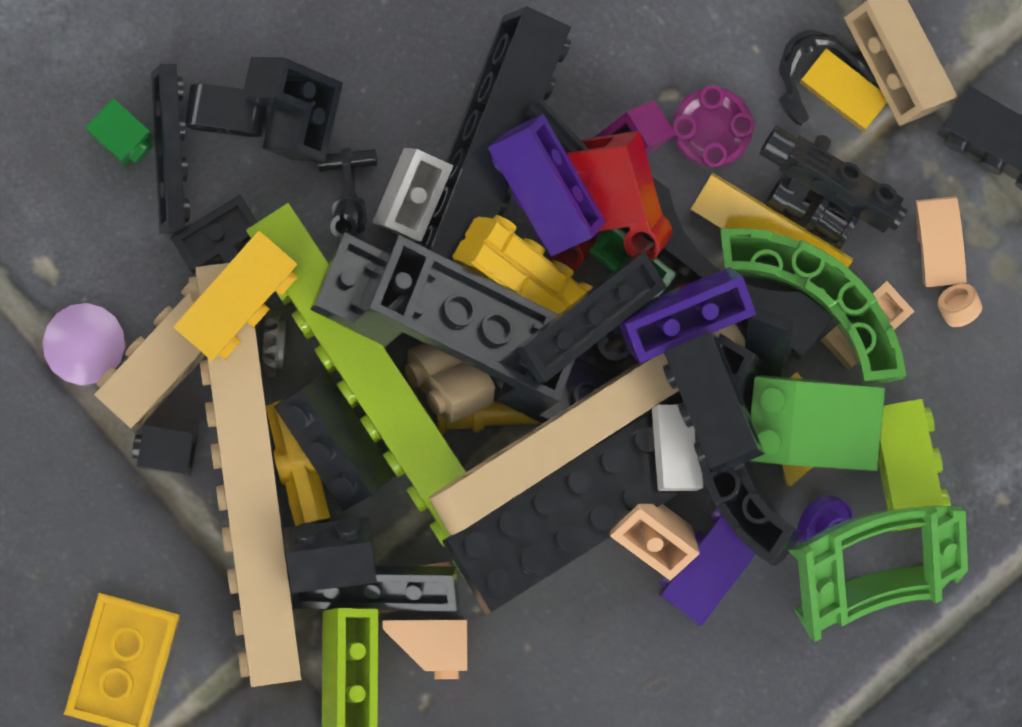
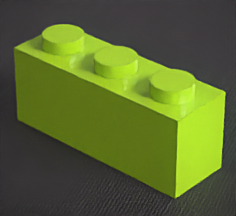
[878,399,951,532]
[322,608,378,727]

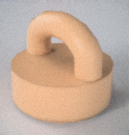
[937,284,982,327]

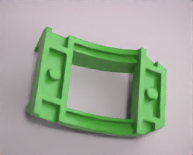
[788,505,968,642]

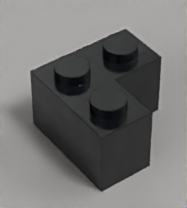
[242,57,343,162]

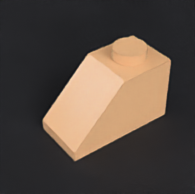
[610,504,700,581]
[383,620,467,679]

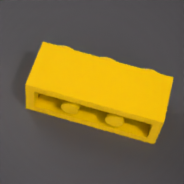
[173,231,298,361]

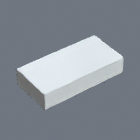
[652,405,703,491]

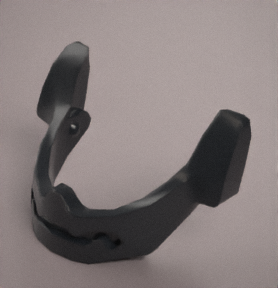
[779,29,876,126]

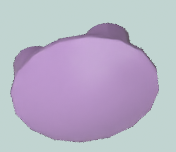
[43,303,127,386]

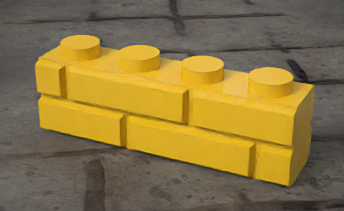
[452,215,593,349]

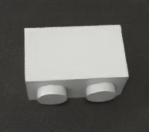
[372,148,453,242]

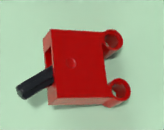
[525,99,672,271]

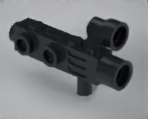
[759,126,908,233]

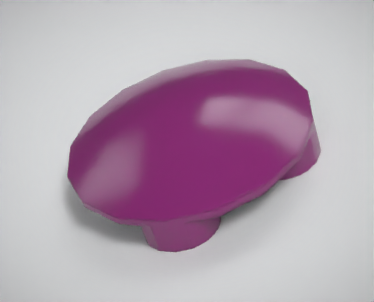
[672,85,755,168]

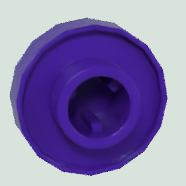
[798,495,854,543]

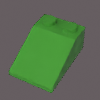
[750,375,886,471]

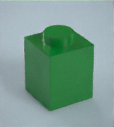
[85,98,154,168]

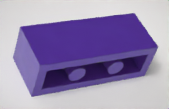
[488,114,606,256]
[619,267,756,363]
[659,507,756,626]

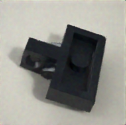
[170,194,258,274]

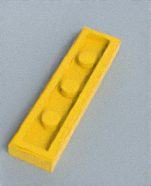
[690,173,853,268]

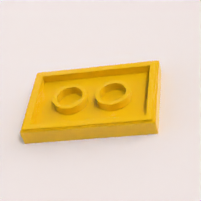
[64,593,180,727]

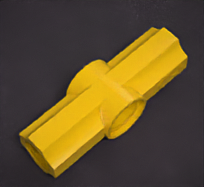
[265,400,331,526]

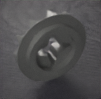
[262,311,287,378]

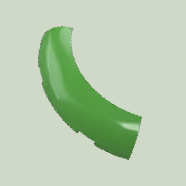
[720,228,907,386]

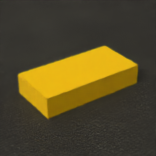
[800,48,887,133]

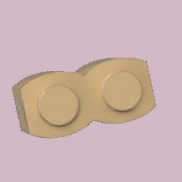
[405,343,495,424]

